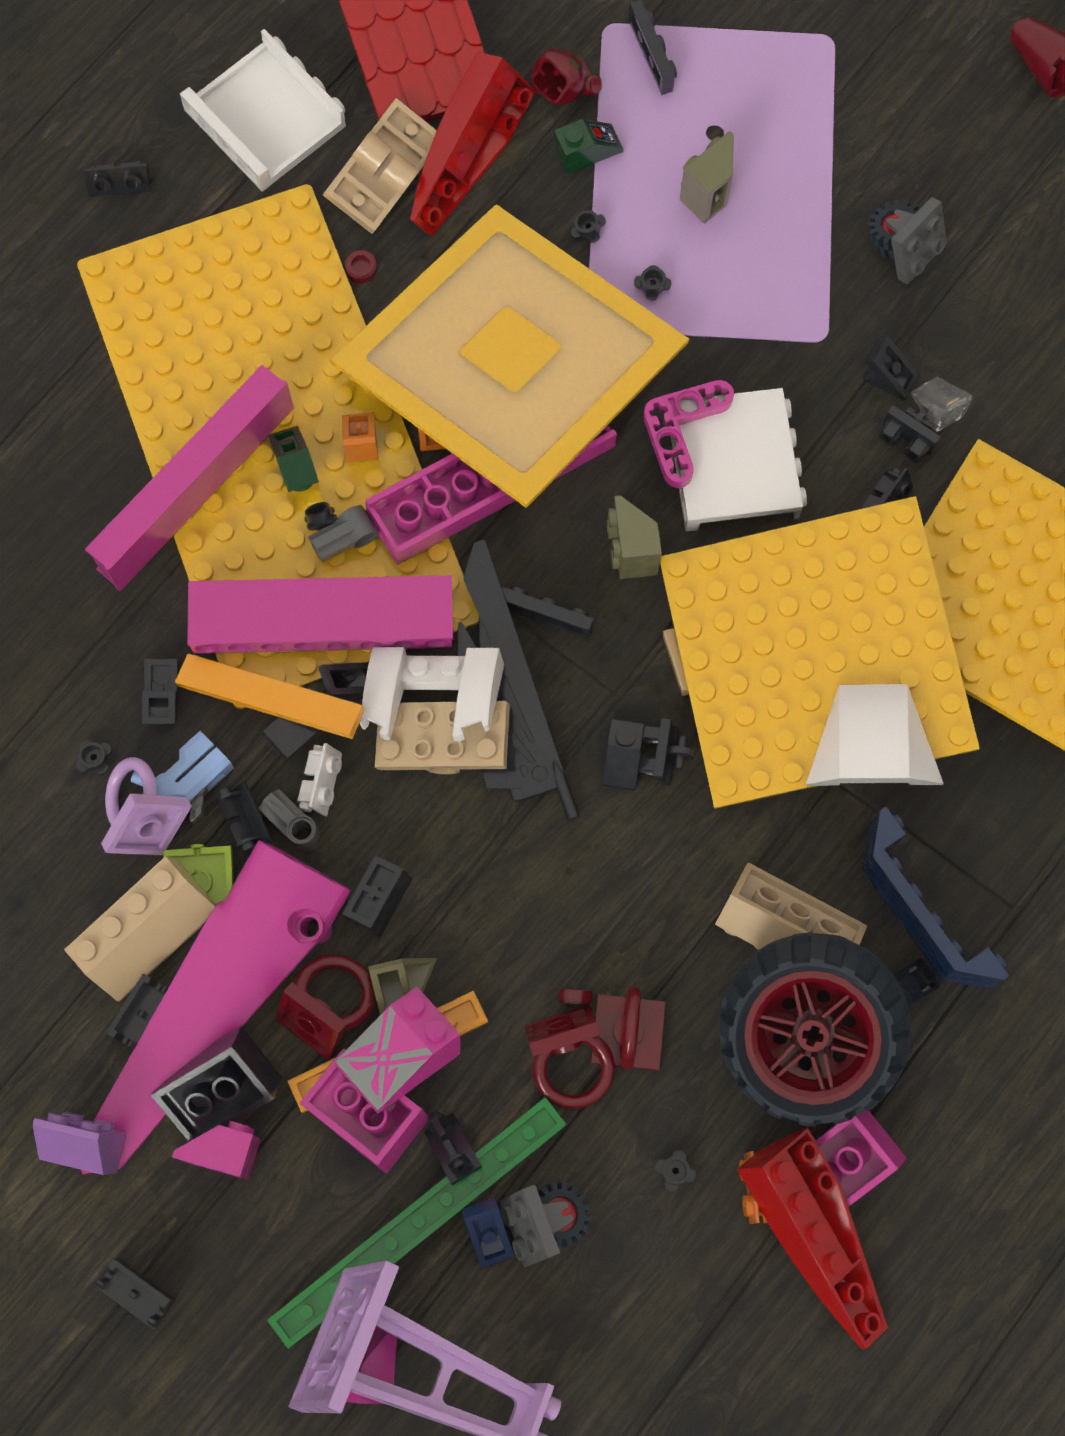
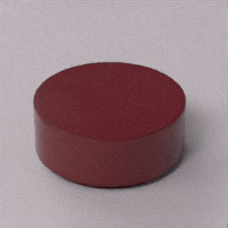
[345,250,377,283]
[558,989,593,1005]

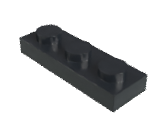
[628,0,677,95]
[502,586,593,639]

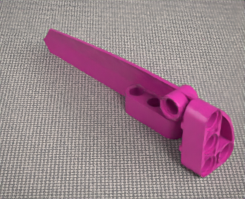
[81,840,351,1174]

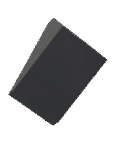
[318,662,369,702]

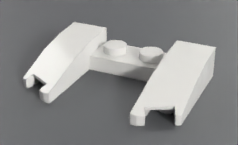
[360,647,504,741]

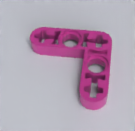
[643,380,734,488]

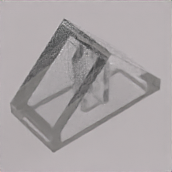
[911,377,972,432]

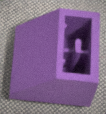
[33,1112,126,1175]

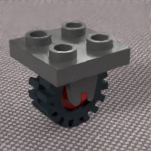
[868,197,947,285]
[500,1182,592,1268]

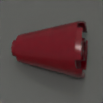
[1011,17,1065,98]

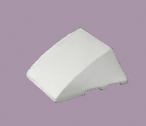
[806,684,943,786]

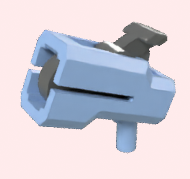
[131,731,234,825]

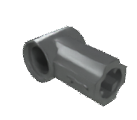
[308,505,378,563]
[258,789,321,852]

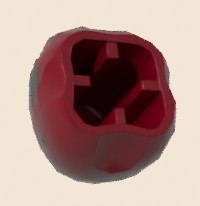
[531,49,602,105]

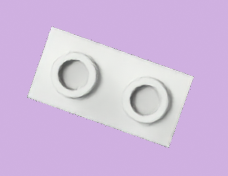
[297,743,342,817]

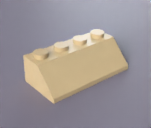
[64,856,216,1002]
[715,862,867,950]

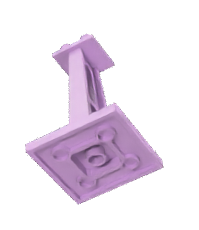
[288,1261,561,1436]

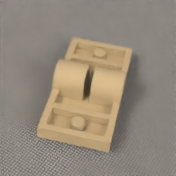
[323,98,437,234]
[375,701,510,774]

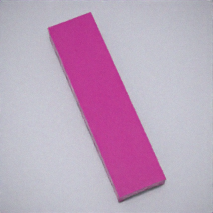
[85,365,294,592]
[365,425,617,565]
[187,575,453,654]

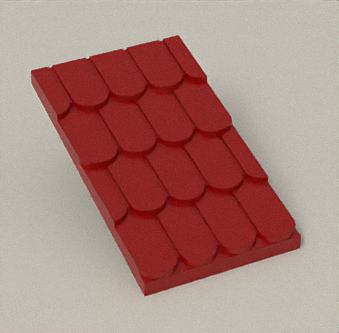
[338,0,484,122]

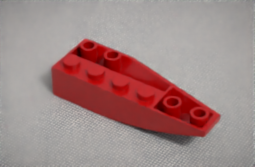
[410,52,536,236]
[737,1128,888,1349]

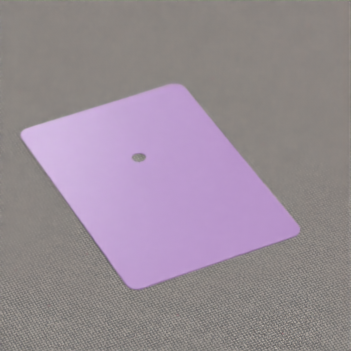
[589,23,835,343]

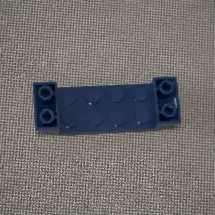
[862,807,1009,989]

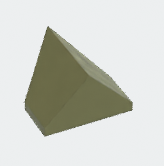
[368,958,437,1015]

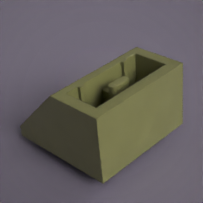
[679,131,734,224]
[607,496,662,579]

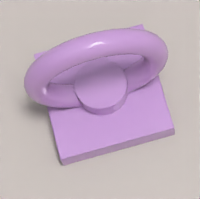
[101,757,192,855]

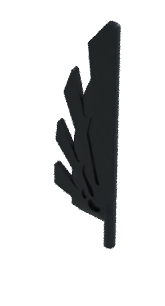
[458,540,580,820]

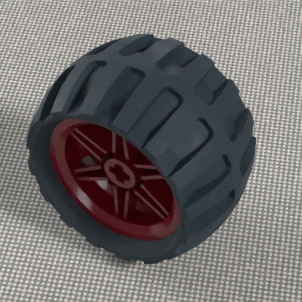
[719,932,911,1126]

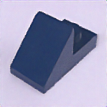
[461,1198,514,1268]

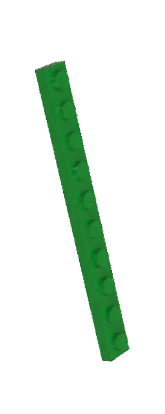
[267,1097,567,1349]

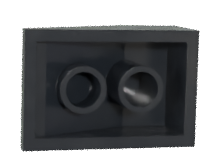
[151,1026,283,1142]

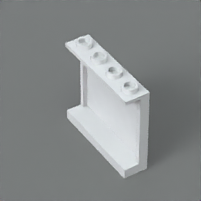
[180,29,346,192]
[671,388,807,532]

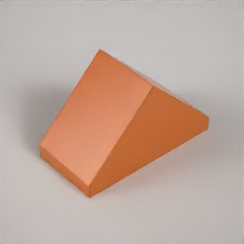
[342,412,379,463]

